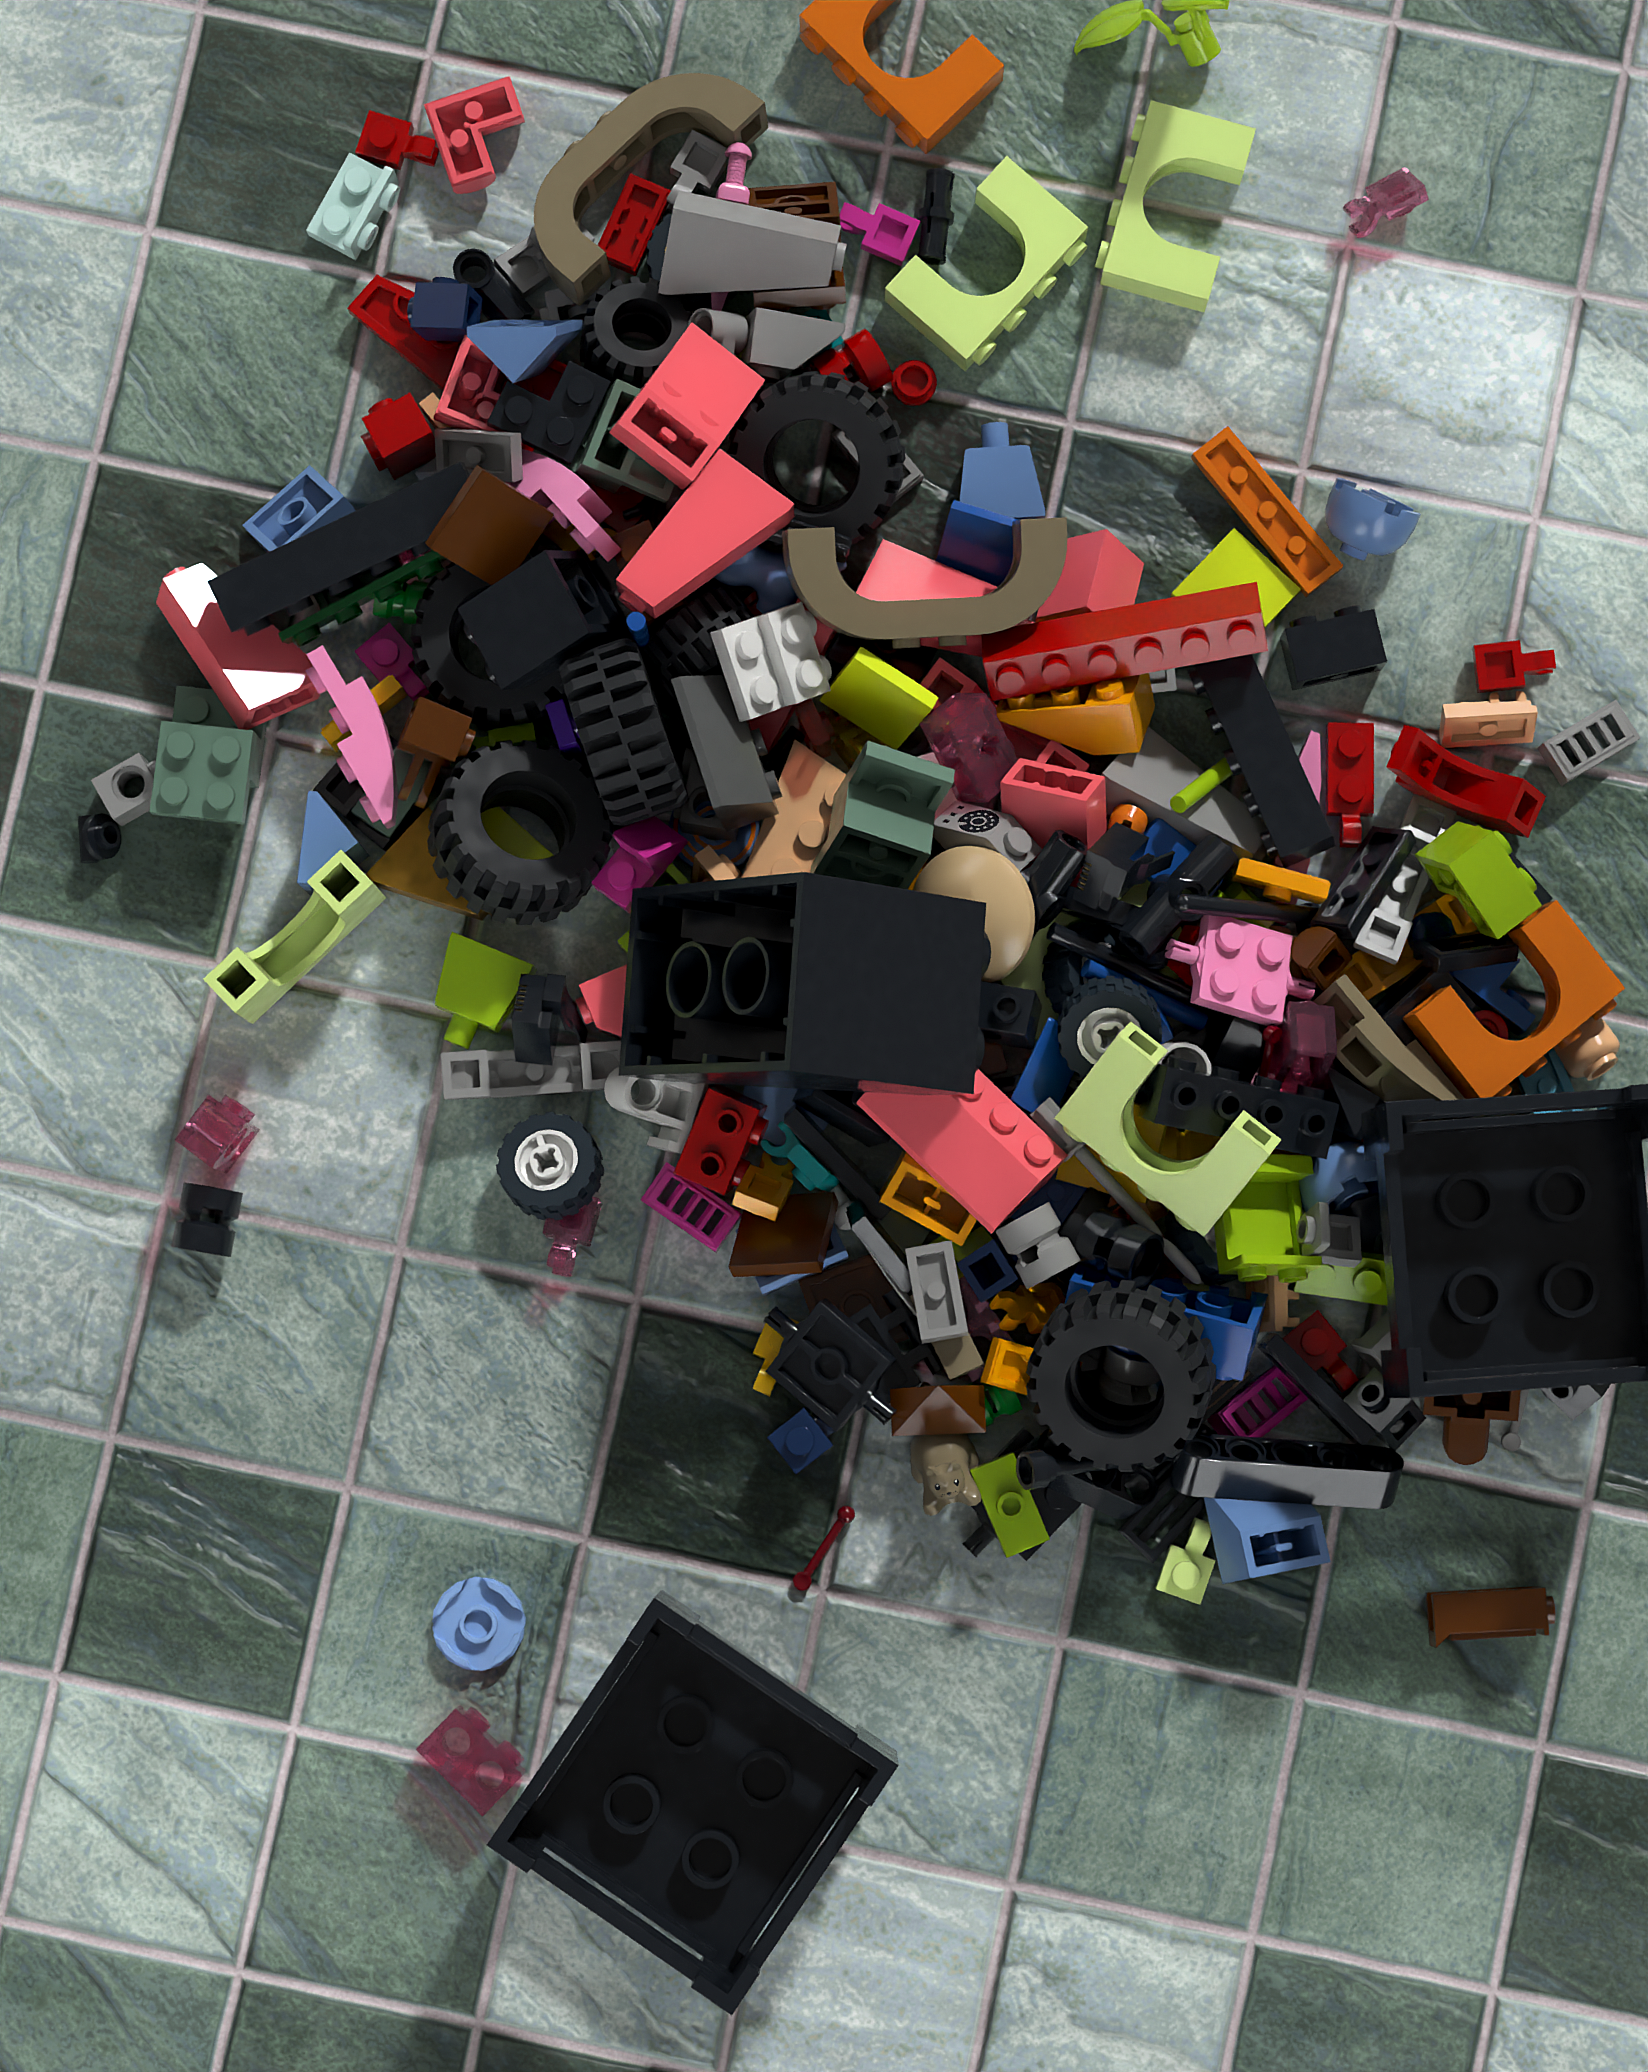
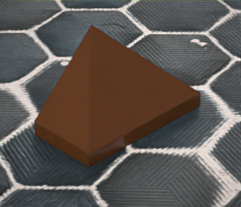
[890,1385,986,1437]

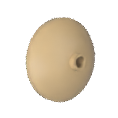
[913,846,1035,983]

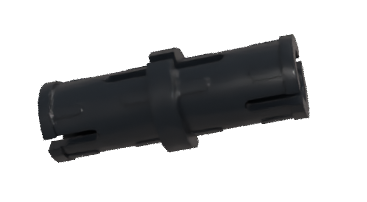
[917,168,955,265]

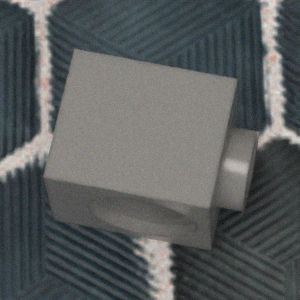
[91,753,156,826]

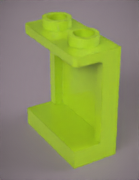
[1214,1154,1323,1283]

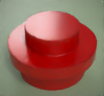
[891,360,937,406]

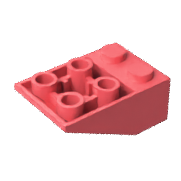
[609,322,765,490]

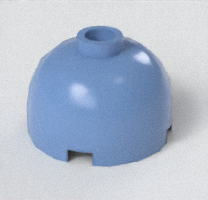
[1325,478,1421,561]
[1299,1138,1379,1215]

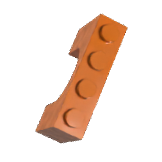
[799,0,1004,154]
[1402,900,1625,1099]

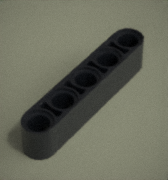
[1170,1433,1404,1509]

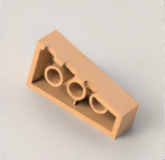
[742,740,846,878]

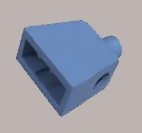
[959,422,1046,520]

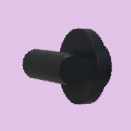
[78,813,121,864]

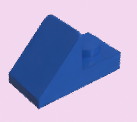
[1449,959,1536,1036]

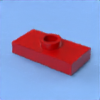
[597,173,671,276]

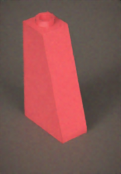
[616,448,794,619]
[856,539,1035,657]
[156,563,320,730]

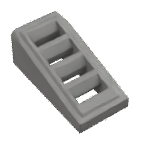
[1537,700,1640,787]

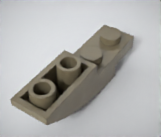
[1309,974,1470,1122]

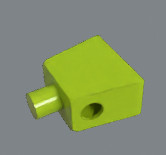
[435,932,537,1050]

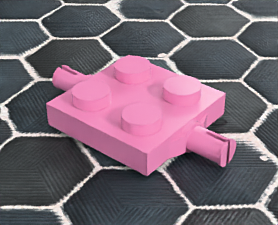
[1165,915,1315,1026]

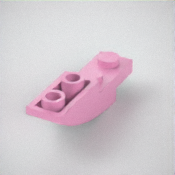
[506,449,622,562]
[305,645,398,829]

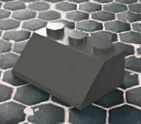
[671,675,783,832]

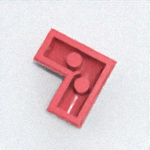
[424,76,525,194]
[433,334,523,446]

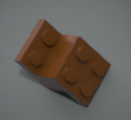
[748,181,846,312]

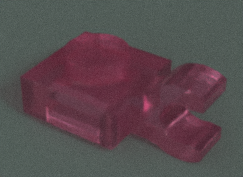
[1343,167,1429,238]
[543,1197,602,1278]

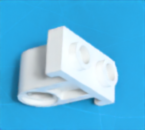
[604,1067,709,1154]

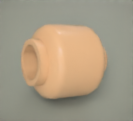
[1553,1016,1620,1081]

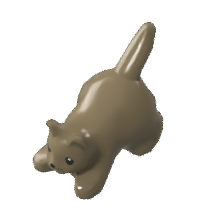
[910,1382,981,1516]

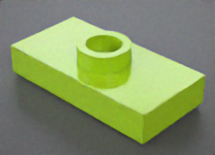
[970,1452,1050,1558]

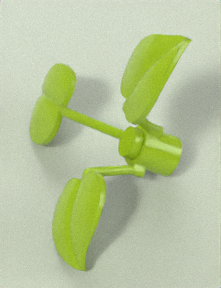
[1074,0,1229,67]

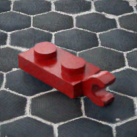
[1326,722,1374,848]

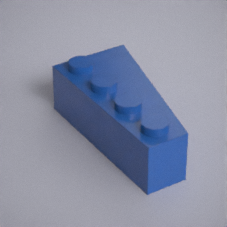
[1065,1263,1268,1381]

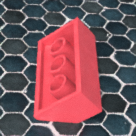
[856,1069,1068,1234]

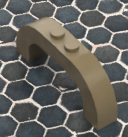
[534,73,769,306]
[782,517,1067,649]

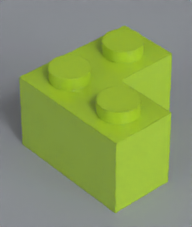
[1414,821,1542,939]

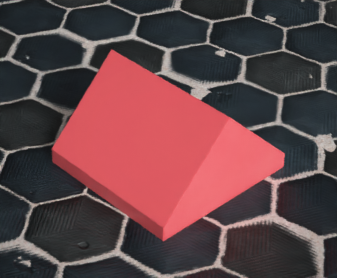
[1035,529,1144,622]

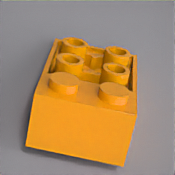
[994,673,1155,755]

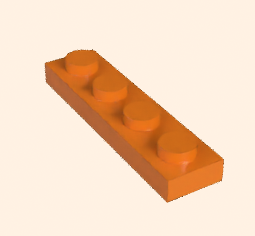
[1191,426,1343,598]

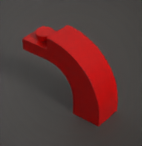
[1386,725,1546,838]

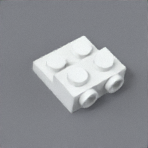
[710,602,832,722]

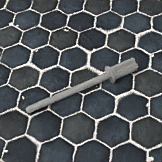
[1029,1097,1201,1284]

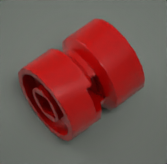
[809,328,894,393]

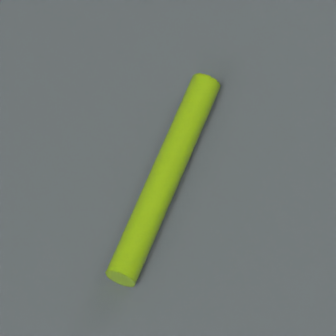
[1170,757,1232,813]

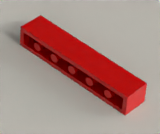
[982,582,1268,701]

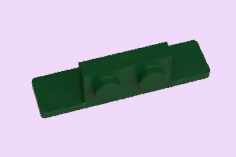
[278,550,447,647]

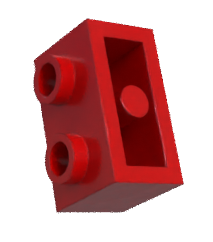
[360,392,436,480]
[673,1084,769,1195]

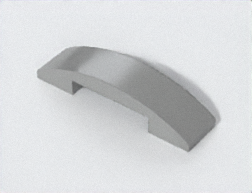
[1352,793,1456,965]
[441,1041,621,1100]

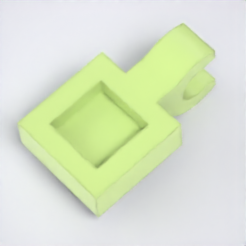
[1155,1517,1216,1605]

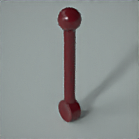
[1258,1024,1282,1077]
[793,1505,855,1591]

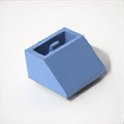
[1204,1497,1331,1584]

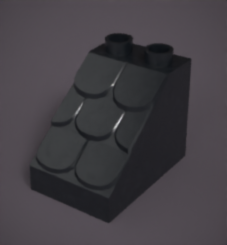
[619,872,991,1095]

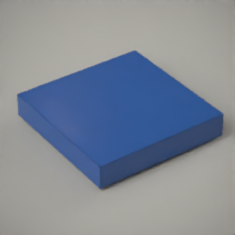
[936,500,1018,587]

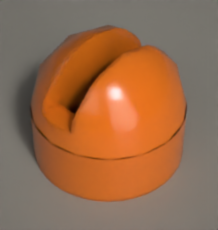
[1108,804,1149,834]

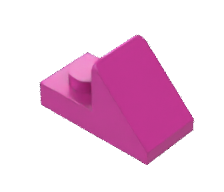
[591,816,688,914]

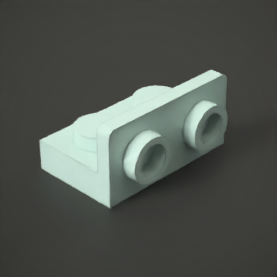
[306,153,400,260]

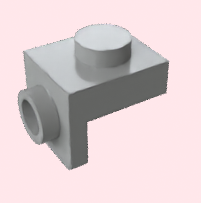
[1296,1202,1362,1268]

